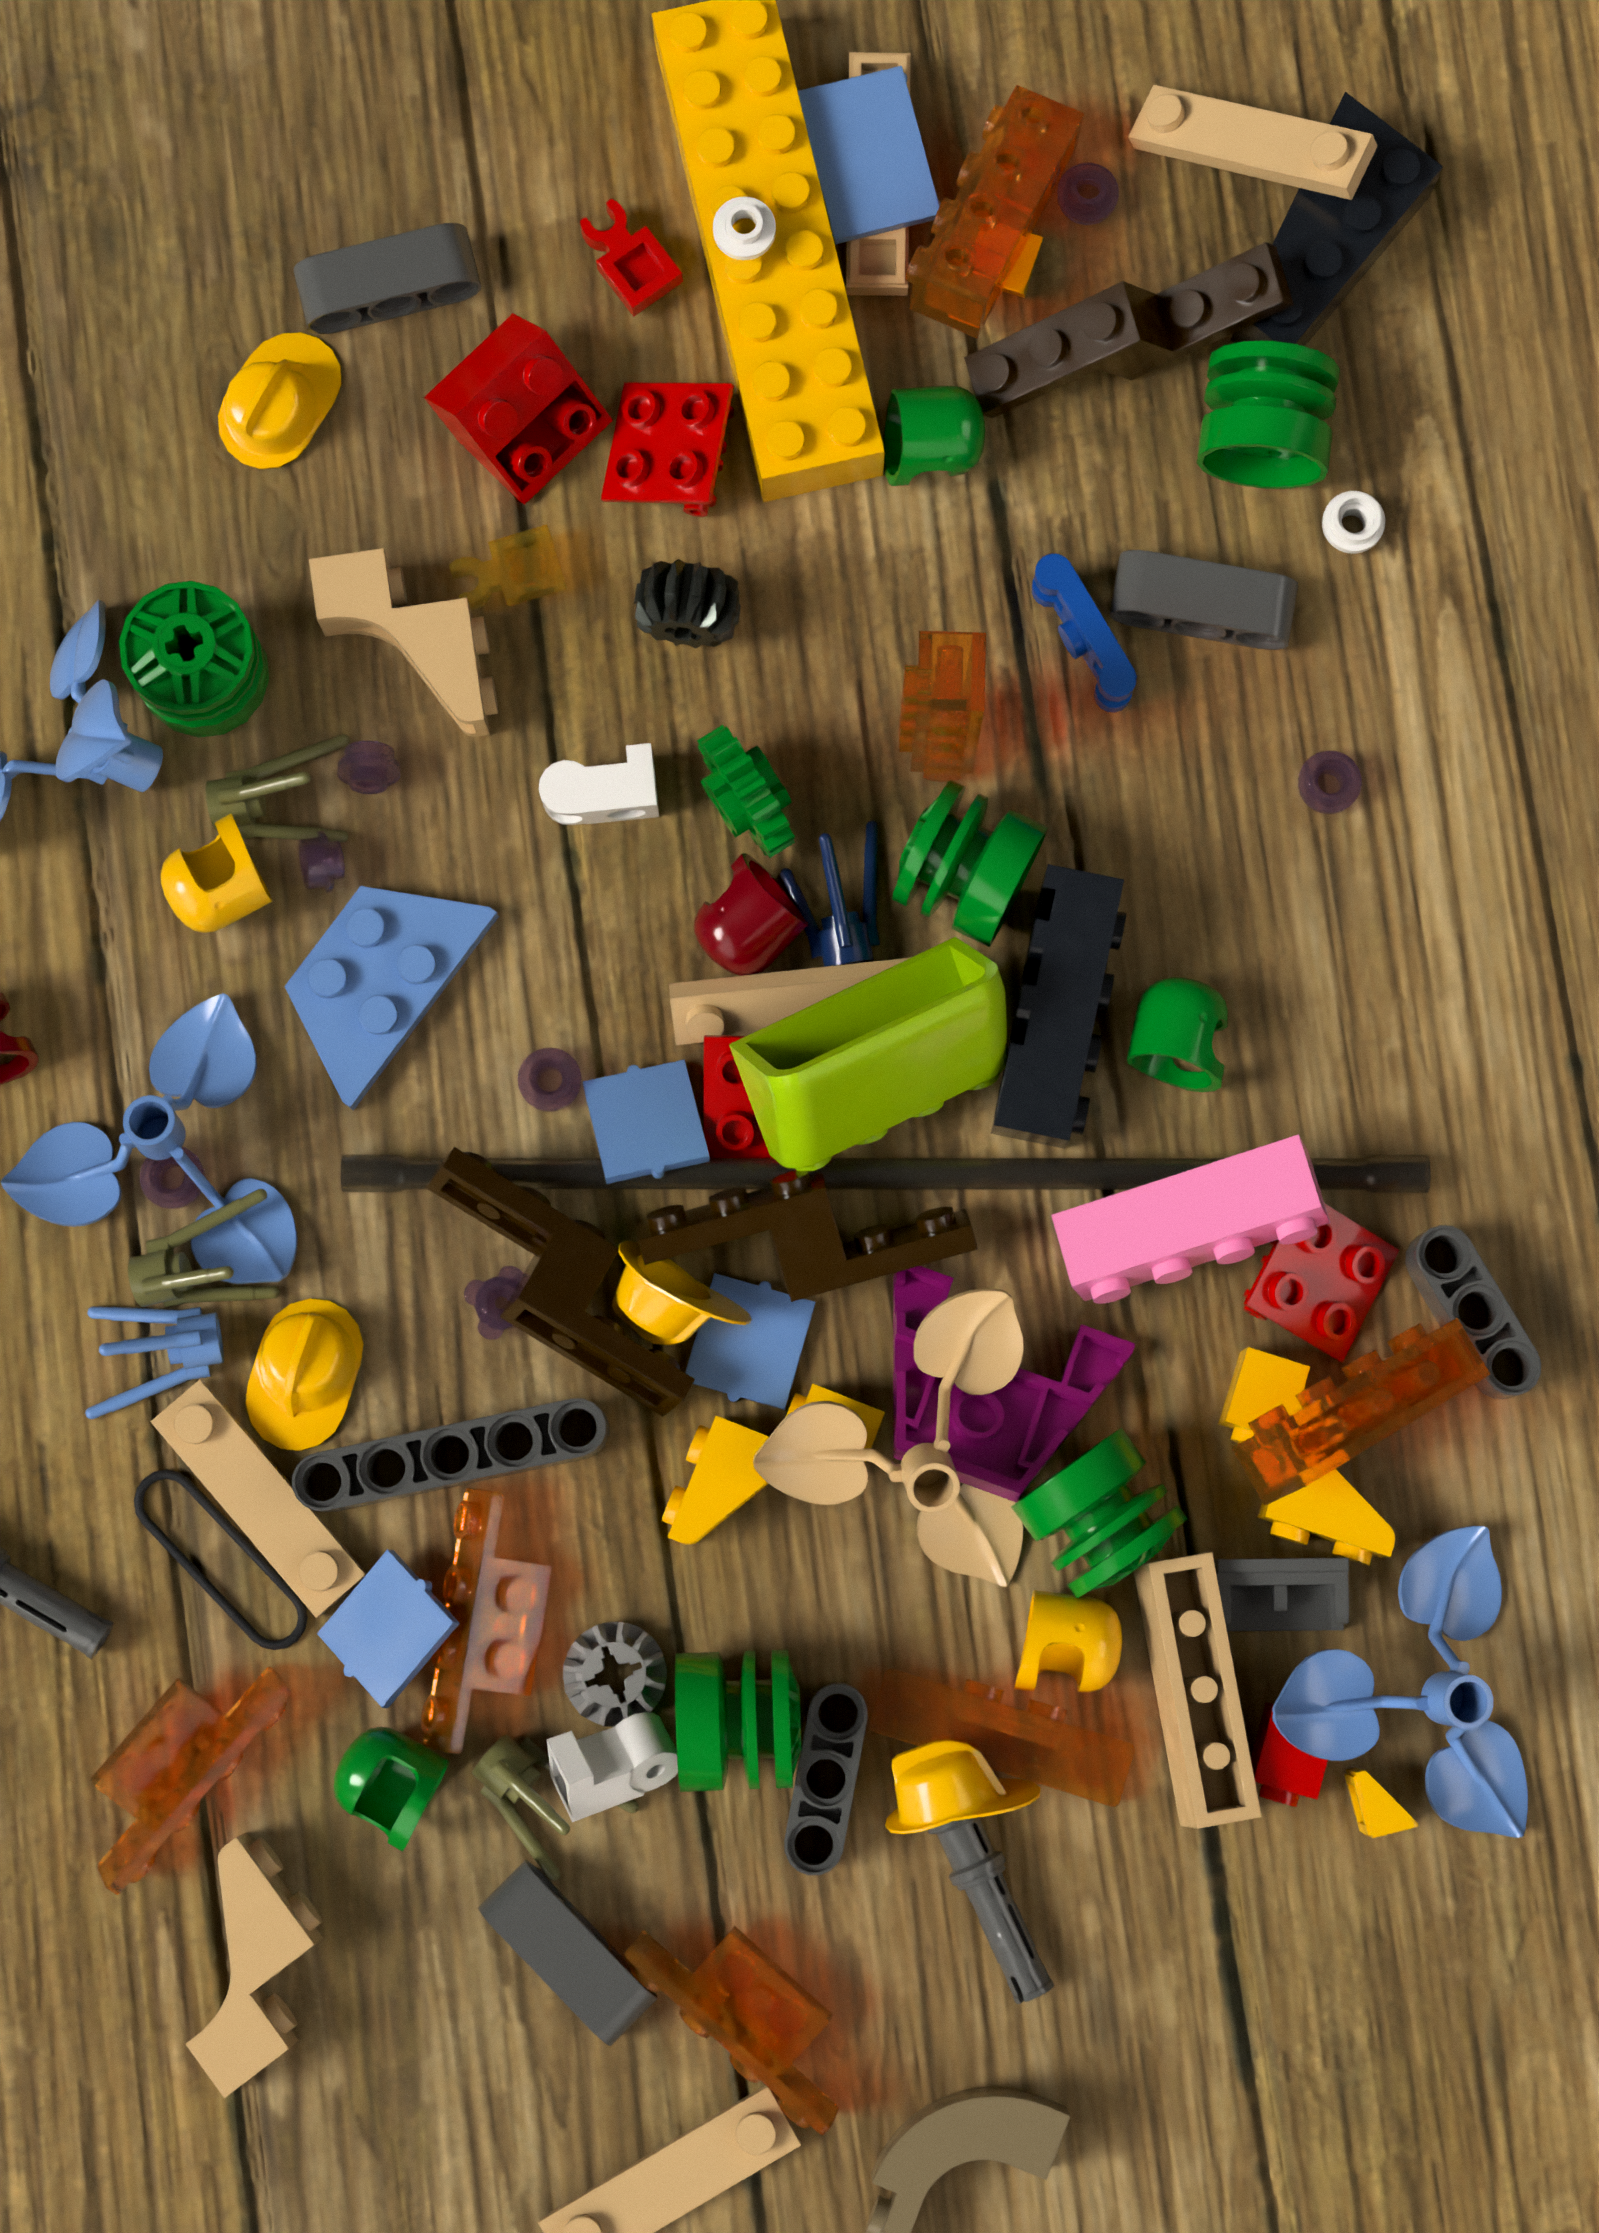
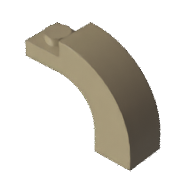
[865,2087,1070,2233]

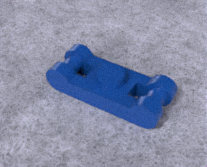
[1031,553,1137,713]

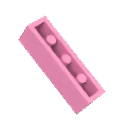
[1051,1134,1330,1304]

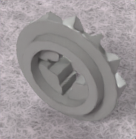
[563,1622,667,1727]

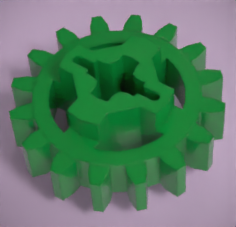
[697,725,795,859]

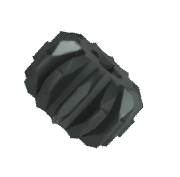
[634,559,741,648]

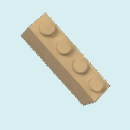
[1134,1552,1262,1829]

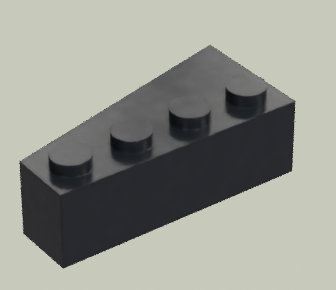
[1230,92,1443,346]
[991,864,1127,1149]

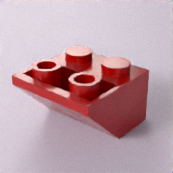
[424,313,613,505]

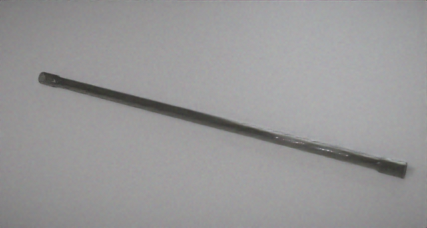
[341,1154,1431,1193]

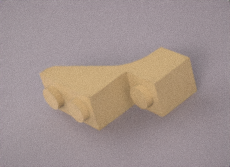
[309,548,498,737]
[186,1833,323,2099]

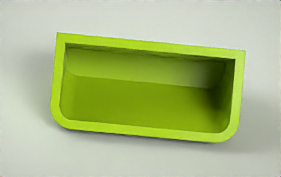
[729,937,1008,1172]

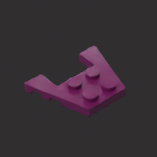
[893,1266,1135,1502]

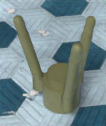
[205,734,350,843]
[128,1189,280,1308]
[472,1734,639,1881]

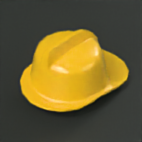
[218,332,341,470]
[612,1241,752,1345]
[245,1298,364,1451]
[885,1738,1041,1834]

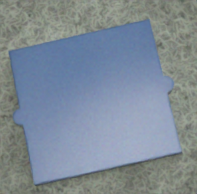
[582,1059,710,1184]
[685,1273,816,1410]
[317,1549,460,1708]

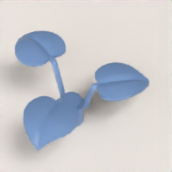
[0,599,163,821]
[1,993,298,1284]
[1272,1526,1528,1838]

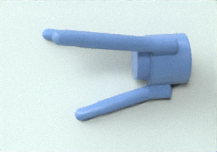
[85,1306,224,1419]

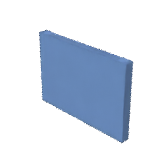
[798,66,942,244]

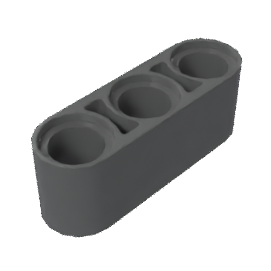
[293,223,481,334]
[1109,550,1298,650]
[1405,1225,1541,1399]
[784,1682,867,1875]
[478,1860,658,2046]

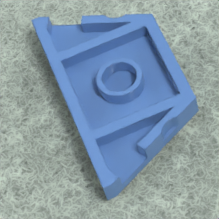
[284,886,499,1111]

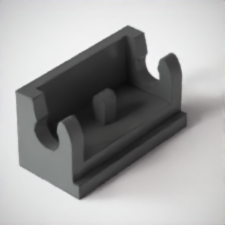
[1214,1558,1349,1631]

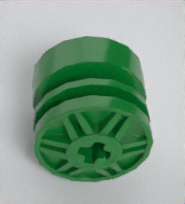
[1196,341,1340,489]
[119,581,269,738]
[892,780,1049,947]
[1011,1427,1187,1598]
[675,1649,802,1792]

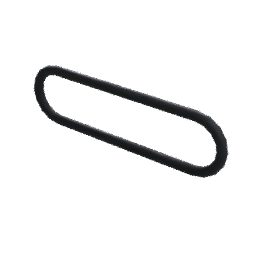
[134,1469,308,1650]

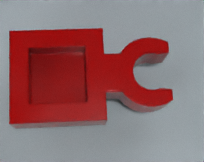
[580,199,683,317]

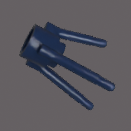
[780,820,881,967]

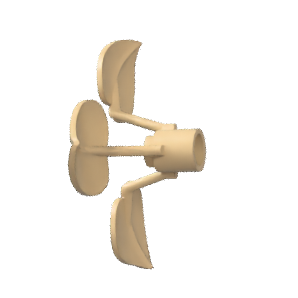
[753,1288,1024,1587]

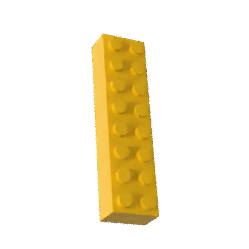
[652,0,885,502]

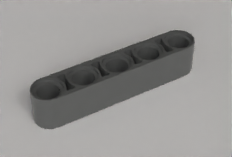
[292,1398,610,1512]

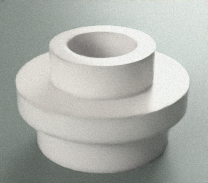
[713,197,776,260]
[1322,491,1385,554]

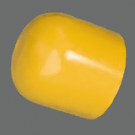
[161,813,273,933]
[1014,1590,1123,1692]

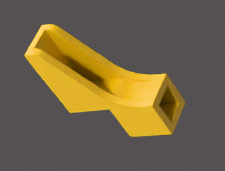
[1218,1347,1395,1566]
[661,1383,885,1545]

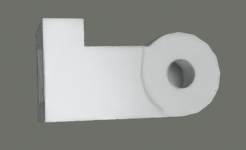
[539,743,659,825]
[547,1712,678,1822]

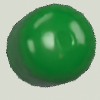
[883,385,986,486]
[1127,977,1229,1093]
[333,1726,450,1852]

